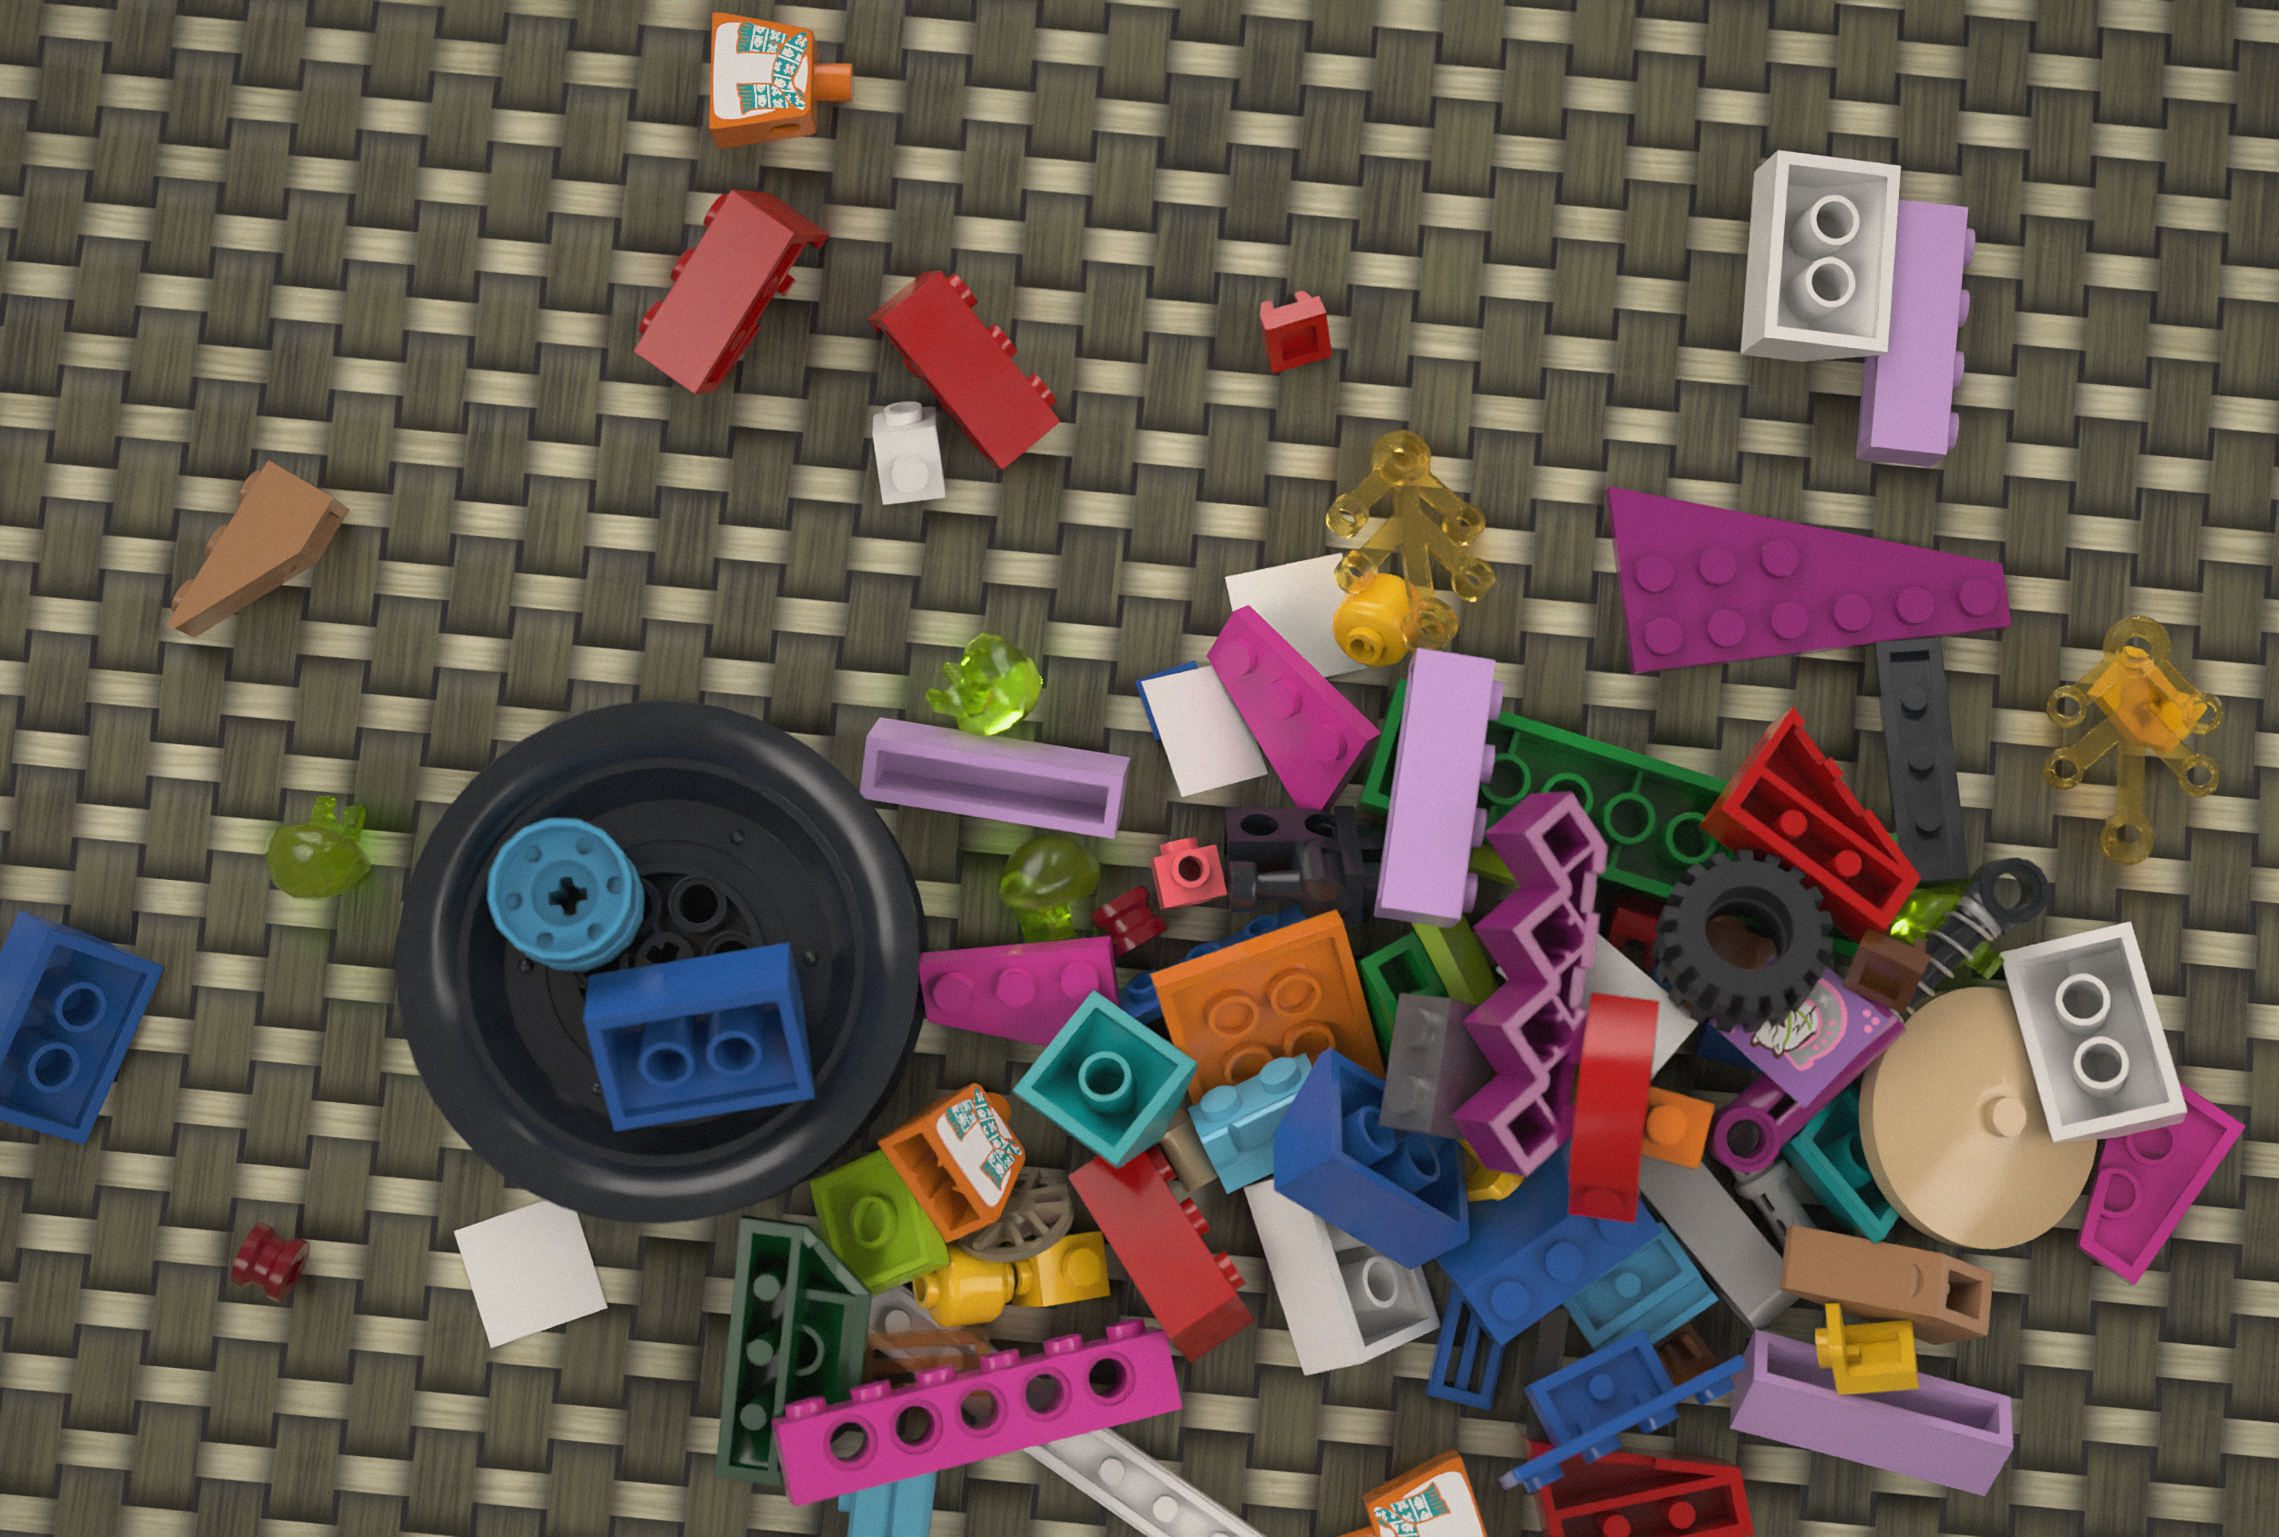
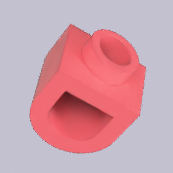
[1150,837,1228,911]

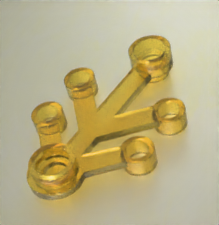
[1326,430,1495,653]
[2044,616,2223,866]

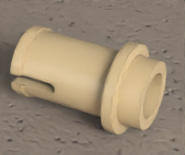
[1154,1105,1218,1193]

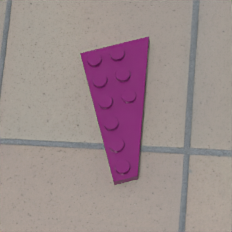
[1605,486,2012,676]

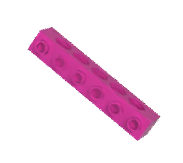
[771,1318,1183,1507]

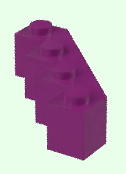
[1450,792,1607,1177]

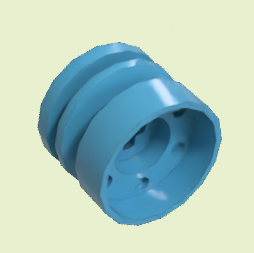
[488,818,645,972]

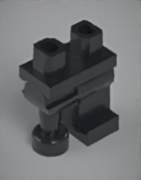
[1223,806,1387,927]

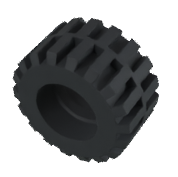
[1652,850,1834,1033]

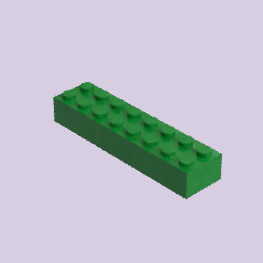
[1356,678,1898,963]

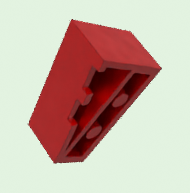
[865,270,1061,470]

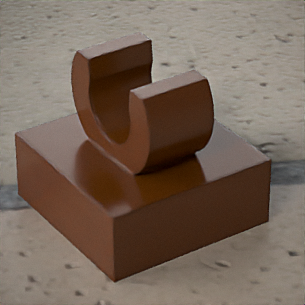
[1842,925,1931,1015]
[1653,1321,1718,1388]

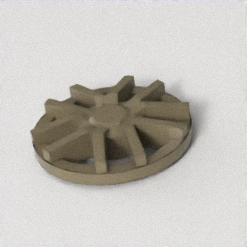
[956,1168,1074,1262]

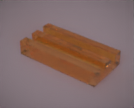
[863,1327,991,1397]

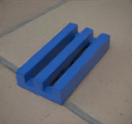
[1425,1283,1506,1410]

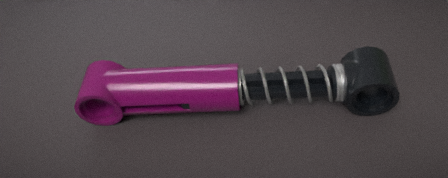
[1706,857,2049,1173]

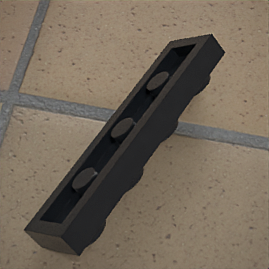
[1874,637,1969,890]

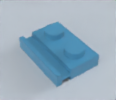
[1562,1221,1719,1352]

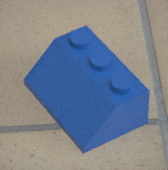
[0,910,164,1145]
[583,943,815,1131]
[1273,1048,1470,1270]
[1434,1135,1662,1346]

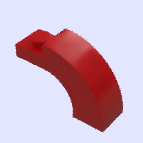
[1568,993,1660,1223]

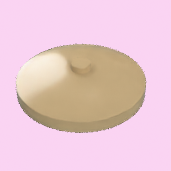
[1859,987,2097,1249]

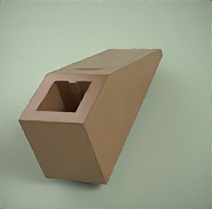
[167,460,350,638]
[1779,1225,1994,1345]

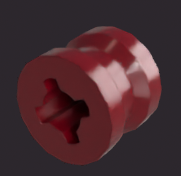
[1089,884,1169,960]
[230,1222,310,1303]

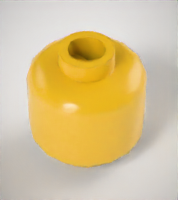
[1331,573,1424,667]
[913,1239,1015,1328]

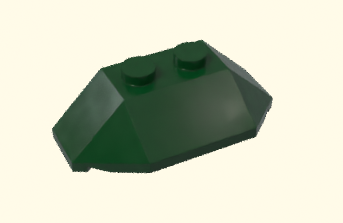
[715,1215,872,1486]

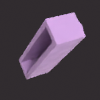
[1856,200,1975,467]
[1374,648,1504,929]
[860,717,1130,839]
[1730,1329,2013,1496]

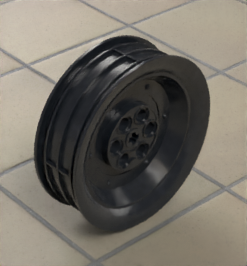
[396,700,930,1224]

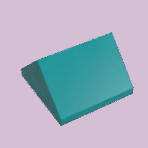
[1013,990,1198,1169]
[1779,1082,1899,1244]

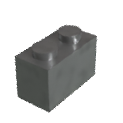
[1379,993,1492,1141]

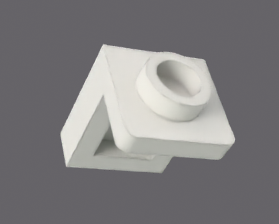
[872,401,946,505]

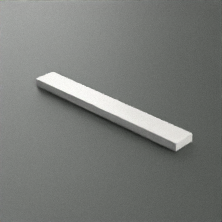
[867,1284,1267,1537]

